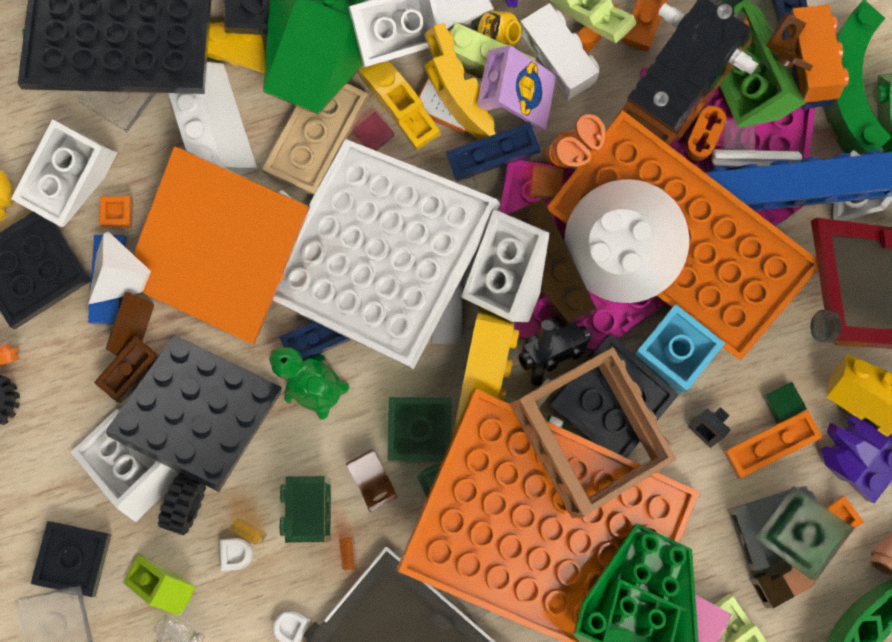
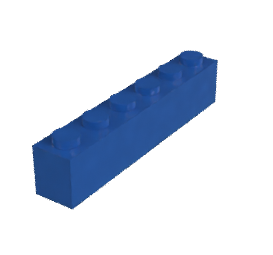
[706,150,892,211]

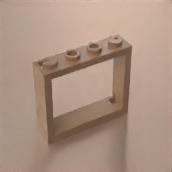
[509,347,676,519]

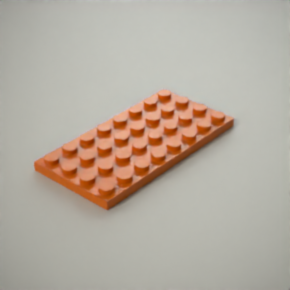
[547,110,818,361]

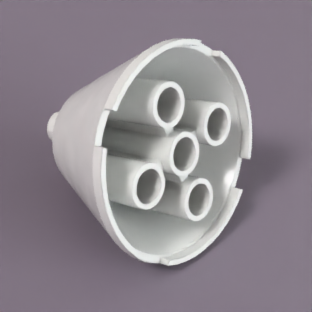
[565,179,689,303]

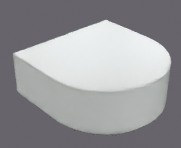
[220,538,254,571]
[273,611,312,642]

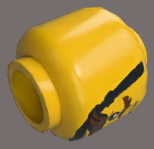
[477,11,521,47]

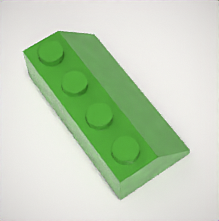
[720,0,806,128]

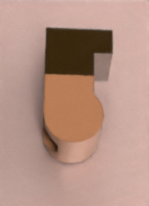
[749,560,818,609]

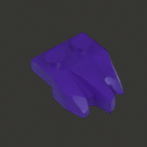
[821,413,892,504]

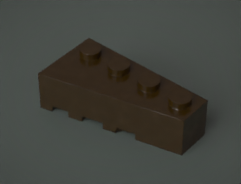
[507,199,596,327]

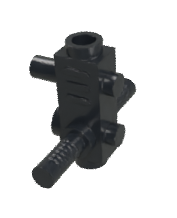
[518,316,591,386]

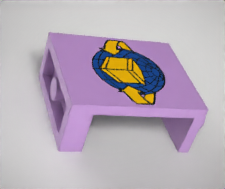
[477,45,557,132]

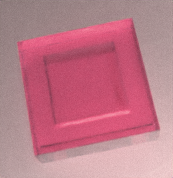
[353,112,395,151]

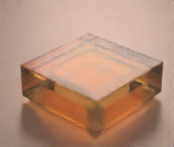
[339,537,358,571]

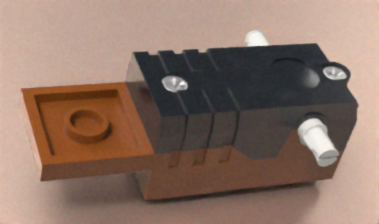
[605,0,758,147]

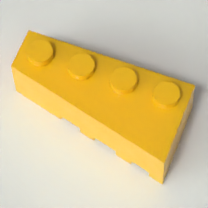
[452,306,519,437]
[826,354,892,437]

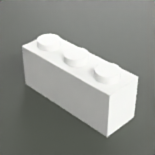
[520,3,599,101]

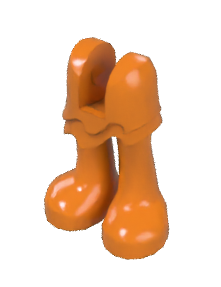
[543,114,605,168]

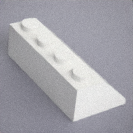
[168,62,258,175]

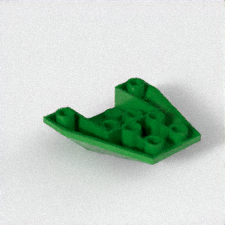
[263,0,367,115]
[573,524,698,642]

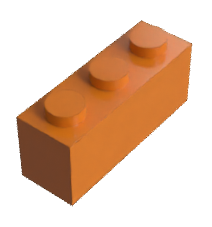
[787,4,849,103]

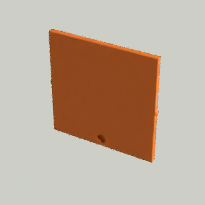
[133,146,310,344]

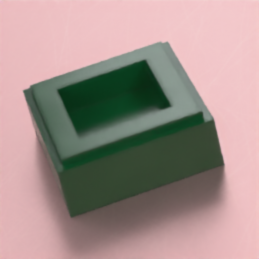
[763,382,807,424]

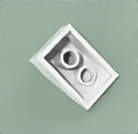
[348,0,441,67]
[11,119,117,227]
[461,210,549,322]
[71,409,179,522]

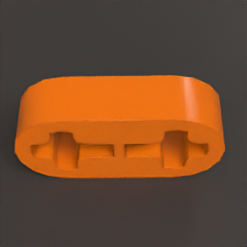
[685,106,726,162]

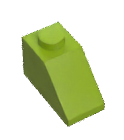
[123,554,196,616]

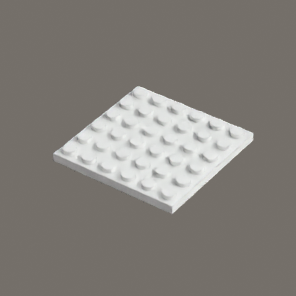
[273,139,500,369]

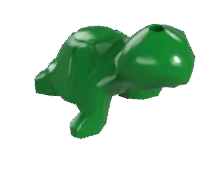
[269,347,350,420]

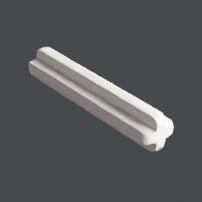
[711,150,802,168]

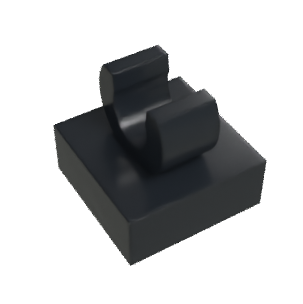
[687,407,731,448]

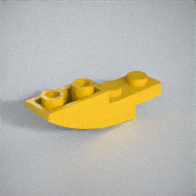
[424,23,495,140]
[357,60,441,151]

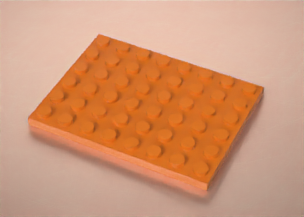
[396,389,699,642]

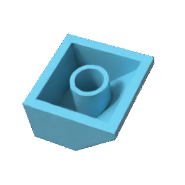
[634,304,725,396]

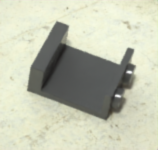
[727,486,829,571]

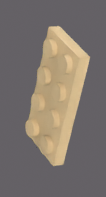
[262,84,369,197]

